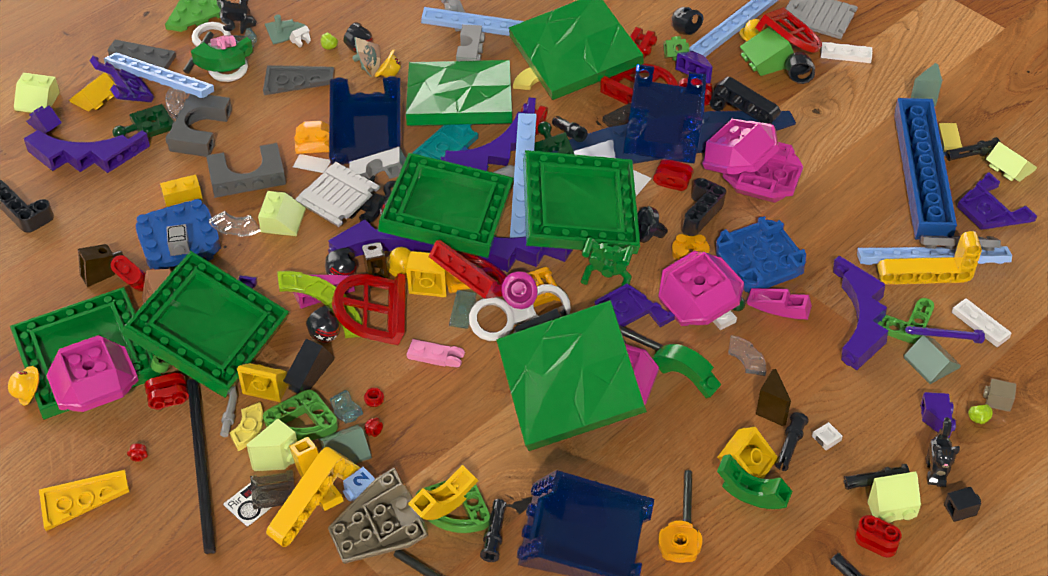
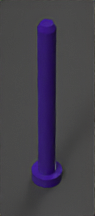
[905,326,985,344]

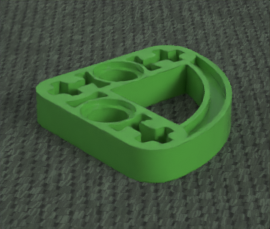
[263,390,338,441]
[416,480,490,533]

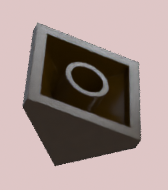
[756,369,791,426]

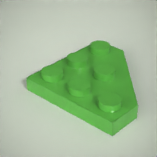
[165,0,220,32]

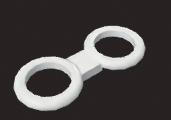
[192,22,248,82]
[469,284,571,341]

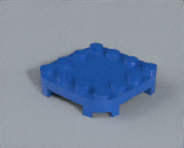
[136,199,221,270]
[715,216,806,293]

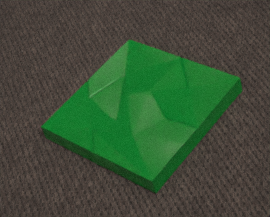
[508,0,644,100]
[406,60,512,126]
[523,150,640,254]
[378,153,514,258]
[122,251,289,398]
[10,287,161,420]
[496,300,647,451]

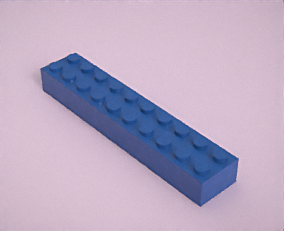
[894,98,957,240]

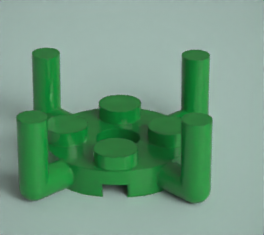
[581,237,634,286]

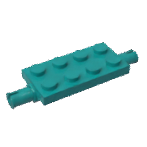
[413,124,478,160]

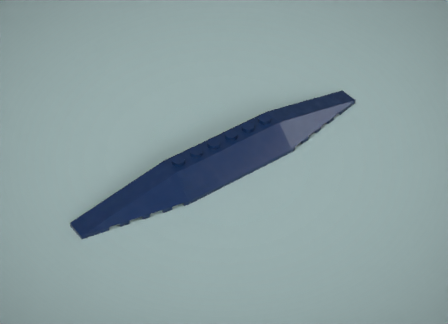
[552,111,796,164]

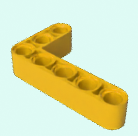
[877,231,982,285]
[266,447,361,547]

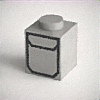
[167,224,190,256]

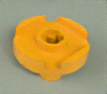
[672,234,710,260]
[658,521,702,563]

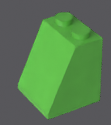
[740,26,794,76]

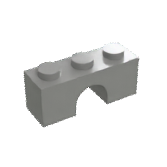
[456,24,485,62]
[349,147,406,179]

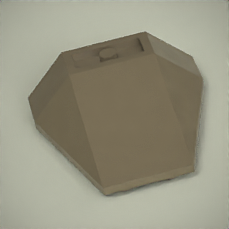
[328,468,428,564]

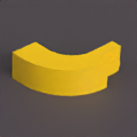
[289,437,344,511]

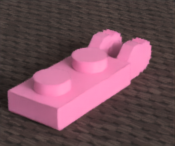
[210,35,236,49]
[407,339,465,367]

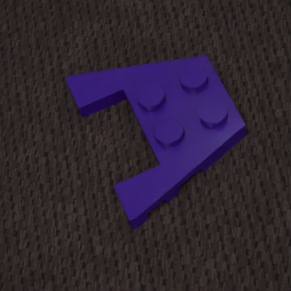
[90,56,154,102]
[957,172,1037,230]
[595,284,675,344]

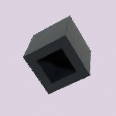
[944,487,981,522]

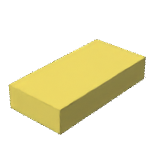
[938,123,962,152]

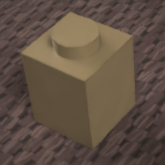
[983,379,1016,412]

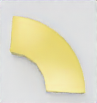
[513,68,539,90]
[229,402,264,451]

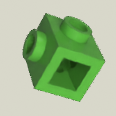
[664,36,689,61]

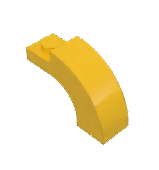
[408,465,479,520]

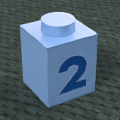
[343,467,375,501]

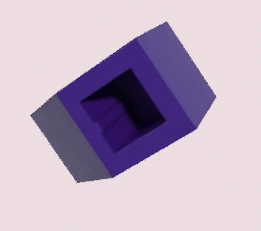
[26,105,62,134]
[920,392,956,438]

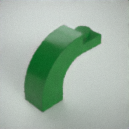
[191,37,253,72]
[652,344,722,398]
[717,454,793,509]

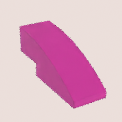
[747,288,812,320]

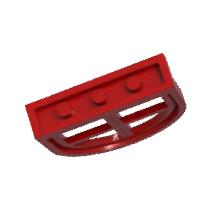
[755,7,822,53]
[600,64,678,119]
[428,240,507,299]
[332,273,405,345]

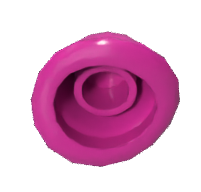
[502,271,537,309]

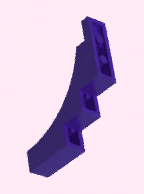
[440,97,536,171]
[23,130,150,173]
[328,220,434,257]
[477,237,573,272]
[833,256,888,370]

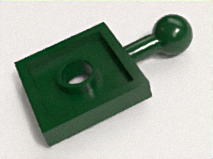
[112,104,174,138]
[534,121,575,155]

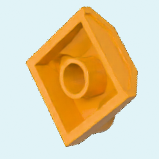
[294,121,331,154]

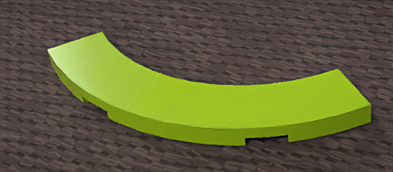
[277,271,362,338]

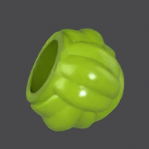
[321,32,338,50]
[968,404,993,424]

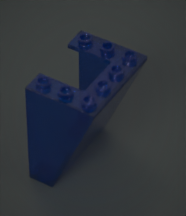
[623,64,706,164]
[329,76,404,165]
[517,470,655,576]

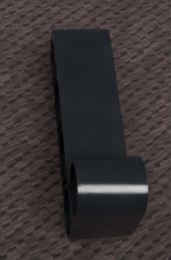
[710,77,781,124]
[682,178,727,236]
[0,180,54,233]

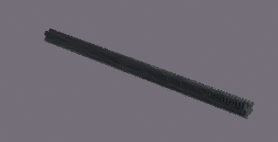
[187,379,216,554]

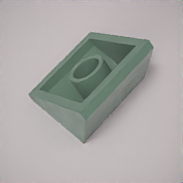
[911,63,943,106]
[904,335,961,384]
[318,425,371,464]

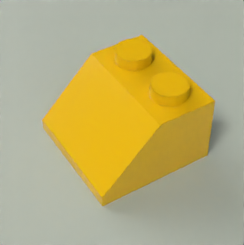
[69,72,116,111]
[160,175,203,207]
[406,251,447,297]
[237,363,288,402]
[718,427,778,479]

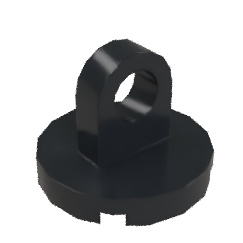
[637,206,668,243]

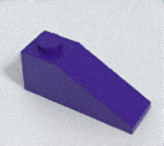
[676,51,713,83]

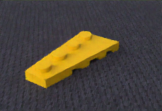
[39,470,129,531]

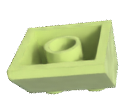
[14,72,60,113]
[986,142,1037,182]
[258,191,306,236]
[247,419,297,471]
[867,472,921,523]

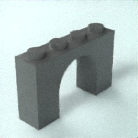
[166,94,233,157]
[206,143,286,198]

